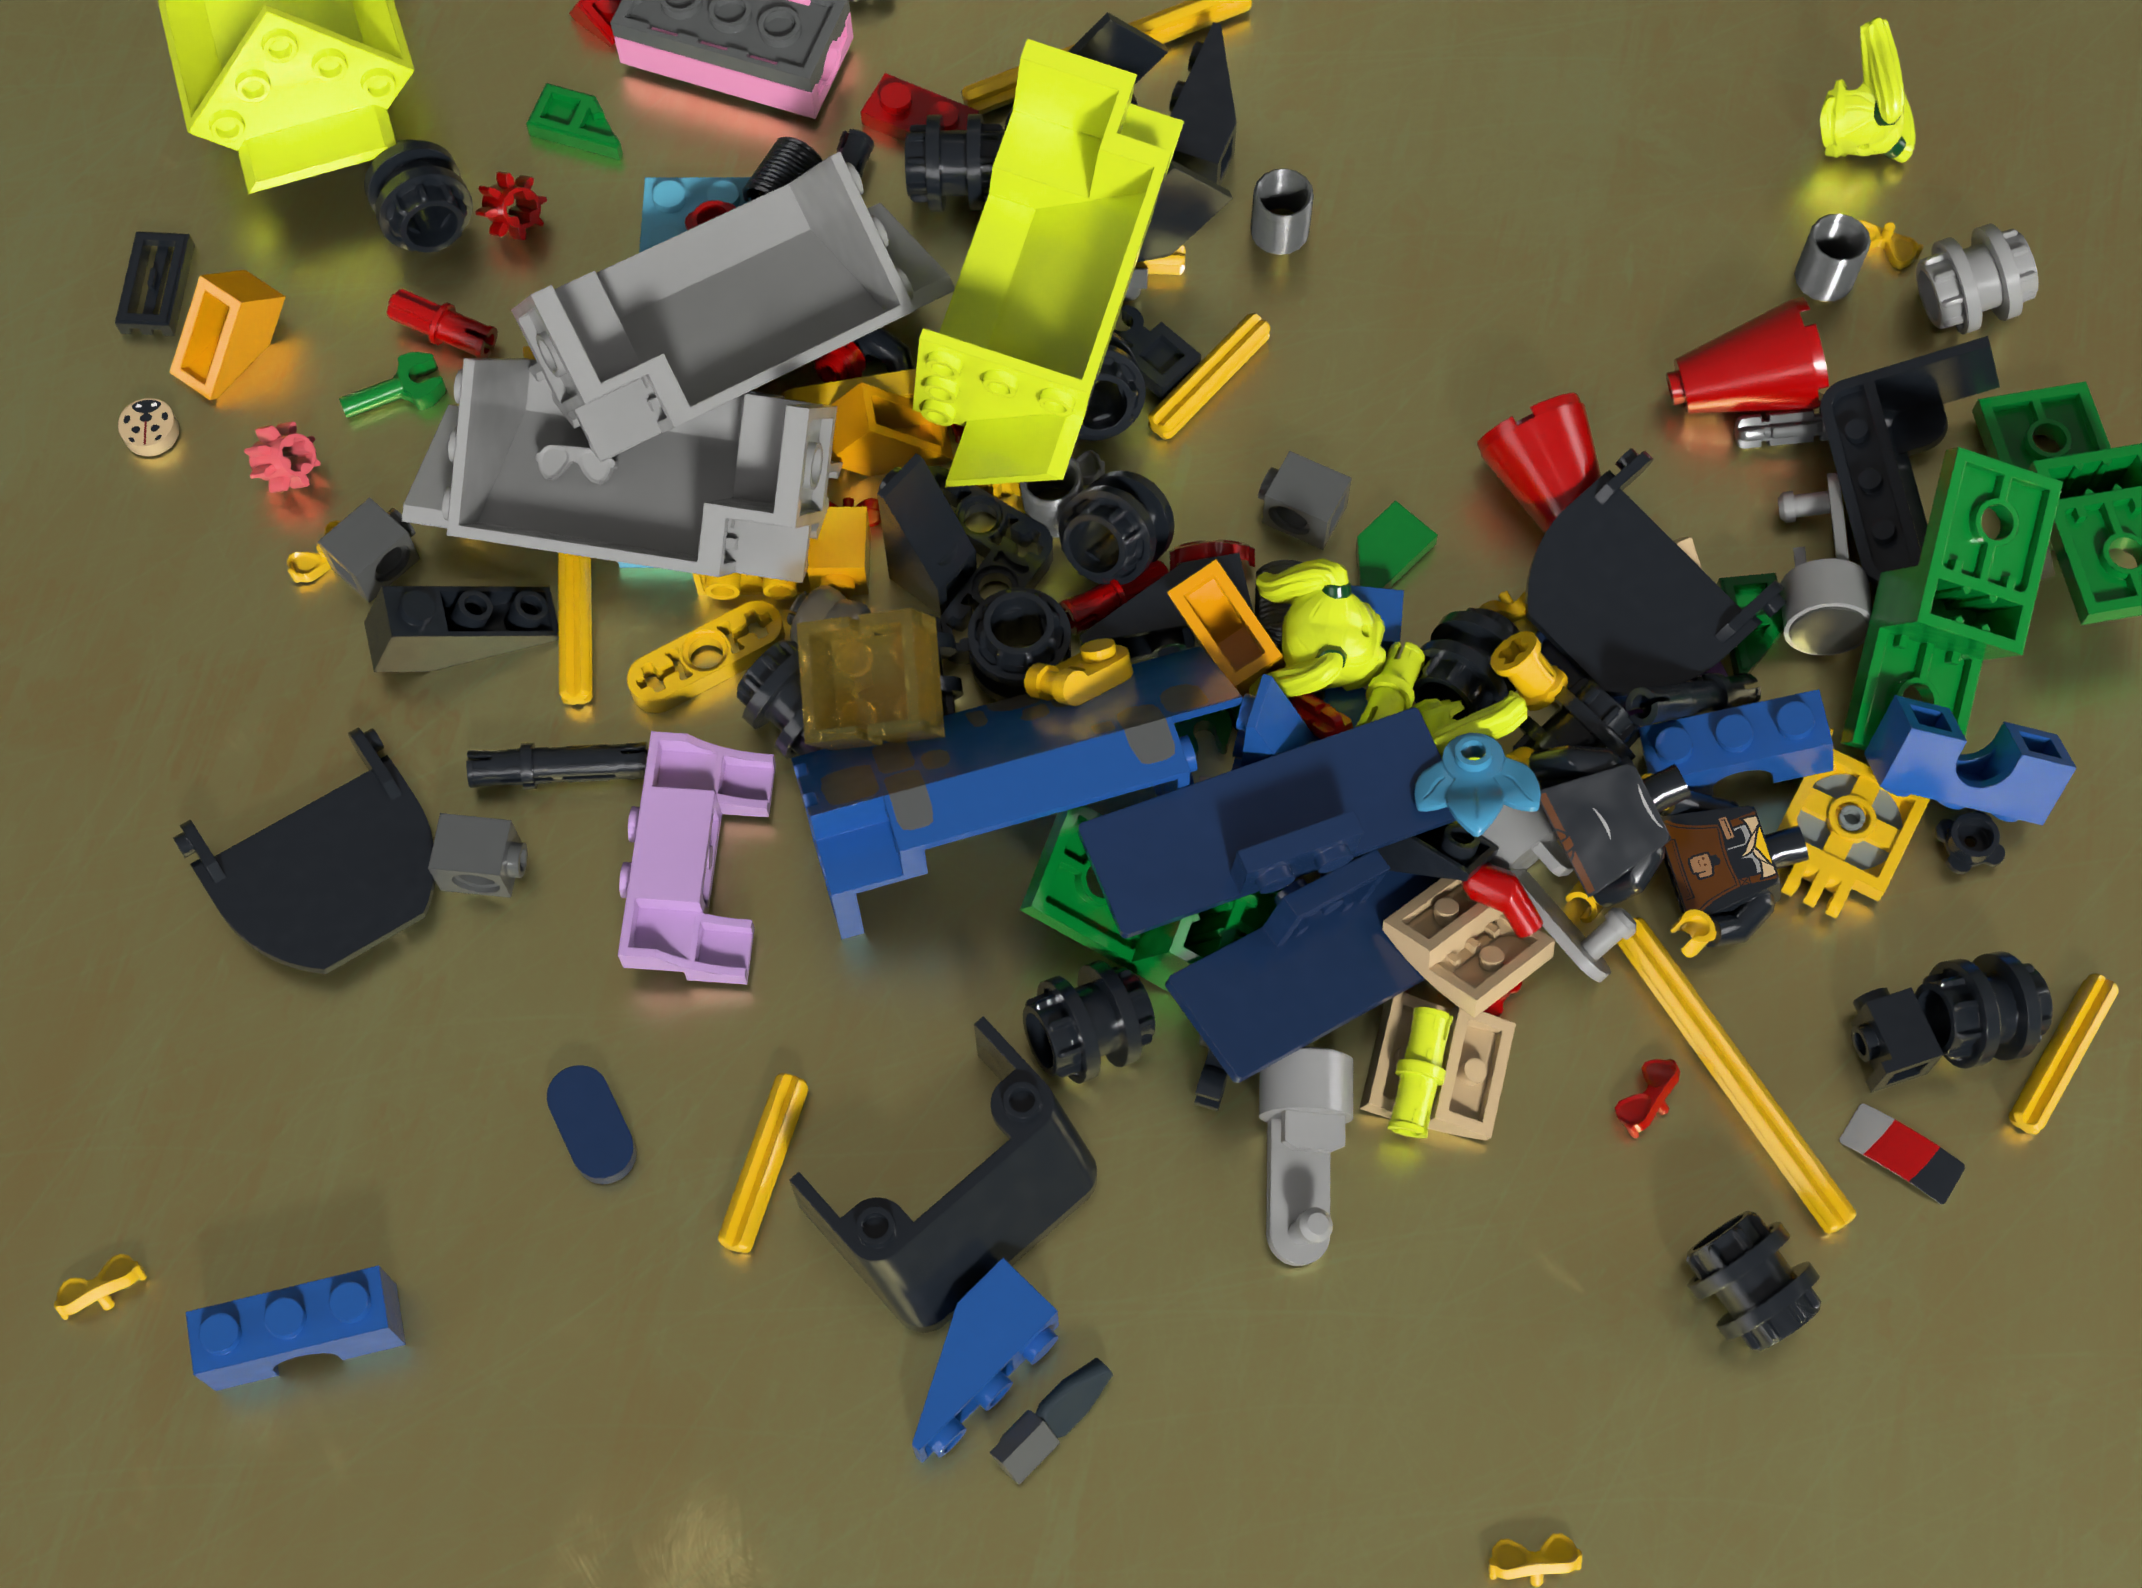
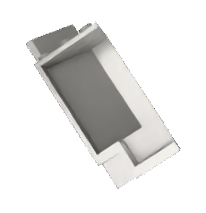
[511,152,955,462]
[402,358,843,583]

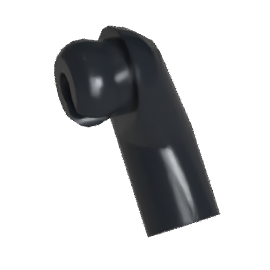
[852,327,914,373]

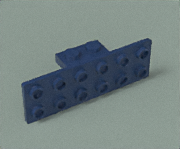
[1078,708,1456,938]
[1165,849,1441,1083]

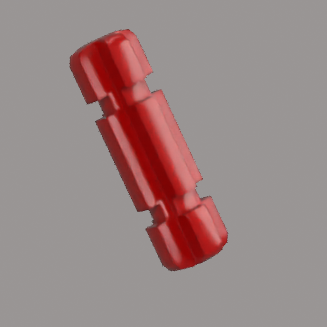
[1288,693,1353,739]

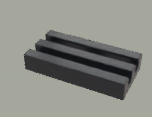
[115,231,195,336]

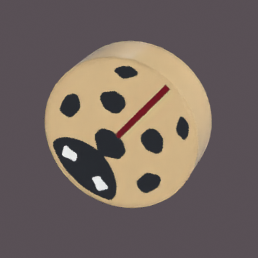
[118,398,179,456]

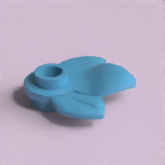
[1415,733,1541,837]

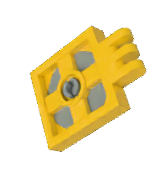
[1776,749,1930,919]

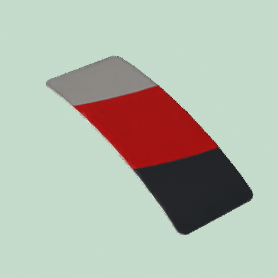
[1840,1104,1965,1204]

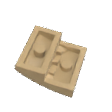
[1382,878,1555,1018]
[1359,992,1516,1140]

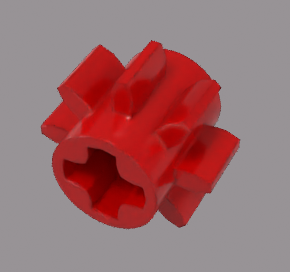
[475,171,547,241]

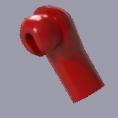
[1462,862,1544,938]

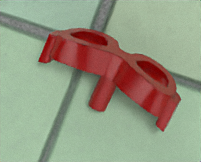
[1169,540,1255,571]

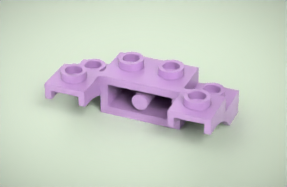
[618,731,776,985]

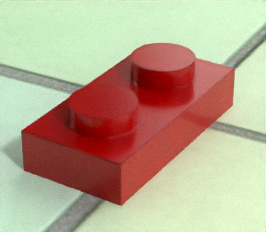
[860,73,979,142]

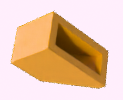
[169,270,286,400]
[831,382,953,477]
[1167,559,1286,699]

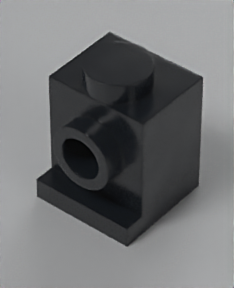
[1851,987,1944,1093]

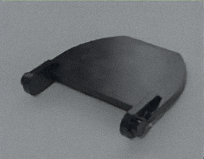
[1525,448,1787,697]
[173,727,436,974]

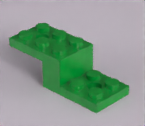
[1972,381,2142,625]
[1840,447,2063,750]
[1020,805,1285,992]

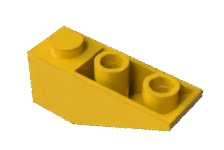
[692,507,871,600]

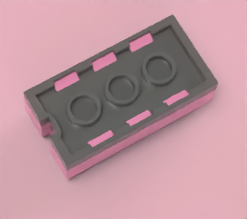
[611,0,853,119]

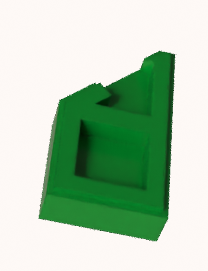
[526,83,623,160]
[1356,500,1438,589]
[1717,573,1784,675]

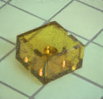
[796,608,945,750]

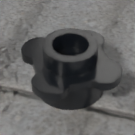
[1935,811,2005,874]

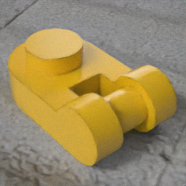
[1024,638,1133,706]

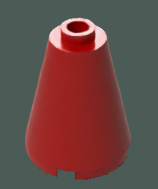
[1666,296,1829,414]
[1477,392,1601,534]

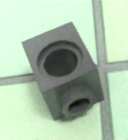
[1258,451,1352,550]
[318,497,420,603]
[428,813,528,898]

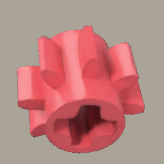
[244,421,321,493]

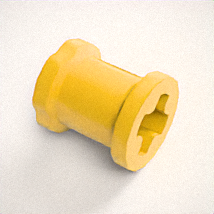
[1490,631,1568,711]

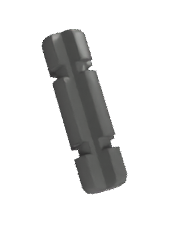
[1734,408,1828,449]

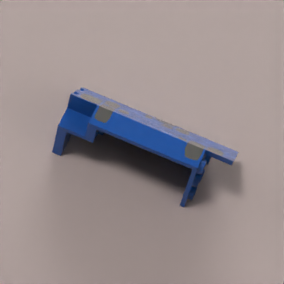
[791,646,1243,940]

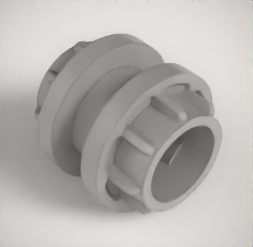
[1916,223,2039,334]

